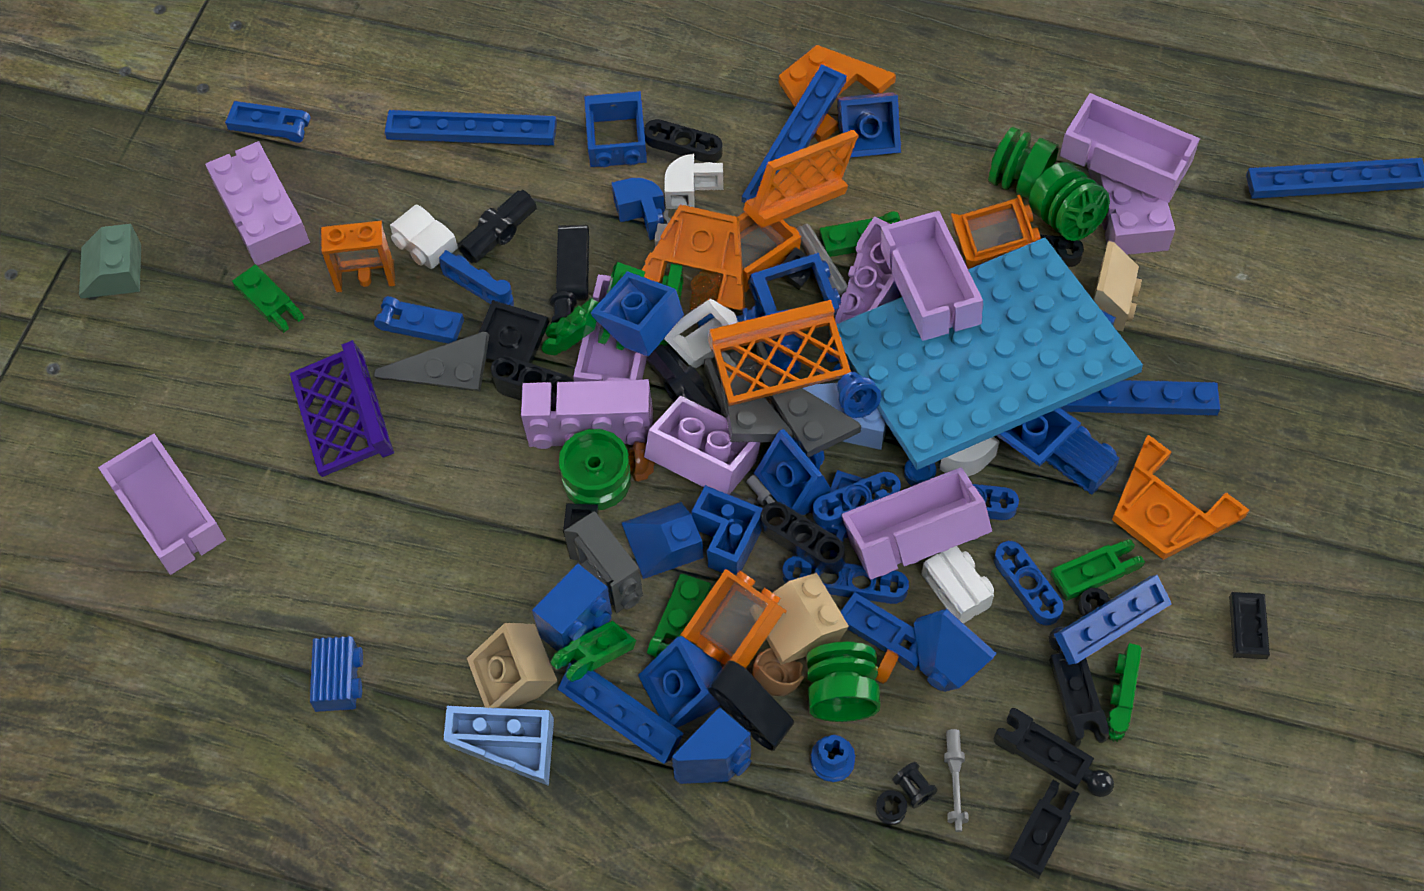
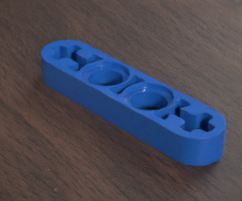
[783,556,909,604]

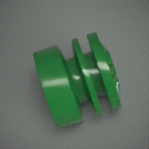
[988,126,1059,200]
[1029,162,1110,241]
[807,642,881,722]

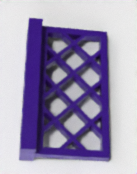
[289,340,394,477]

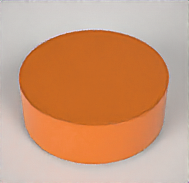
[875,649,899,684]

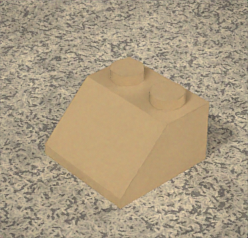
[1093,241,1142,331]
[750,573,849,665]
[467,623,557,709]

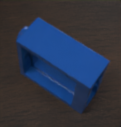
[584,91,647,167]
[748,252,841,317]

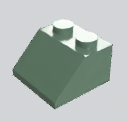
[79,224,141,299]

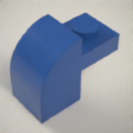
[611,178,665,240]

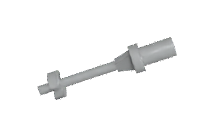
[746,475,811,543]
[944,729,969,832]

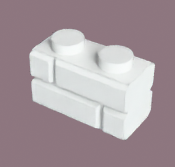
[922,546,994,623]

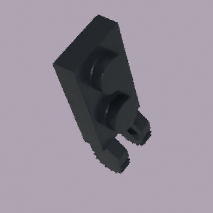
[1007,779,1080,879]

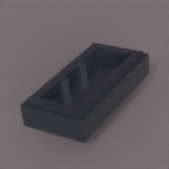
[1229,592,1270,659]

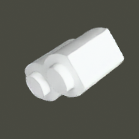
[390,204,458,269]

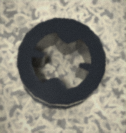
[1078,588,1110,616]
[875,790,907,825]

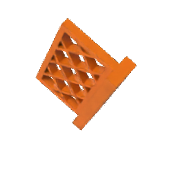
[743,130,859,228]
[708,300,851,406]

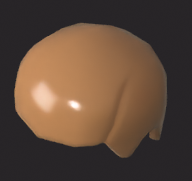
[753,648,804,696]

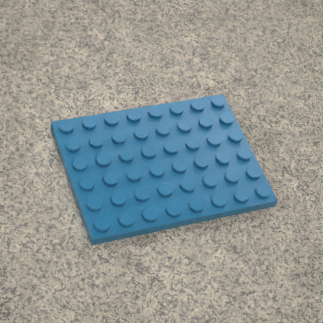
[829,238,1143,470]

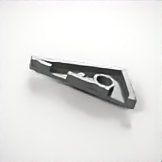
[374,332,489,392]
[718,352,792,442]
[754,364,861,457]

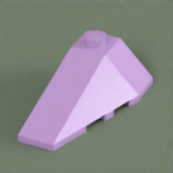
[835,216,901,324]

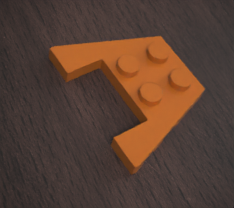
[779,45,896,142]
[642,204,745,312]
[1112,435,1249,560]

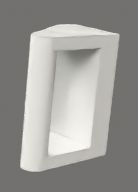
[664,299,738,368]

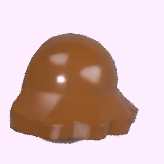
[628,441,655,482]

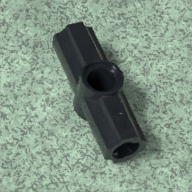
[457,189,537,263]
[647,344,721,415]

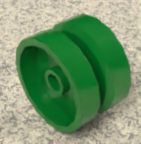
[559,429,631,510]

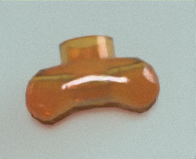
[689,270,723,312]

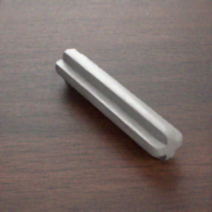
[797,224,848,295]

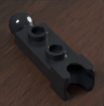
[1049,626,1109,747]
[993,708,1114,797]

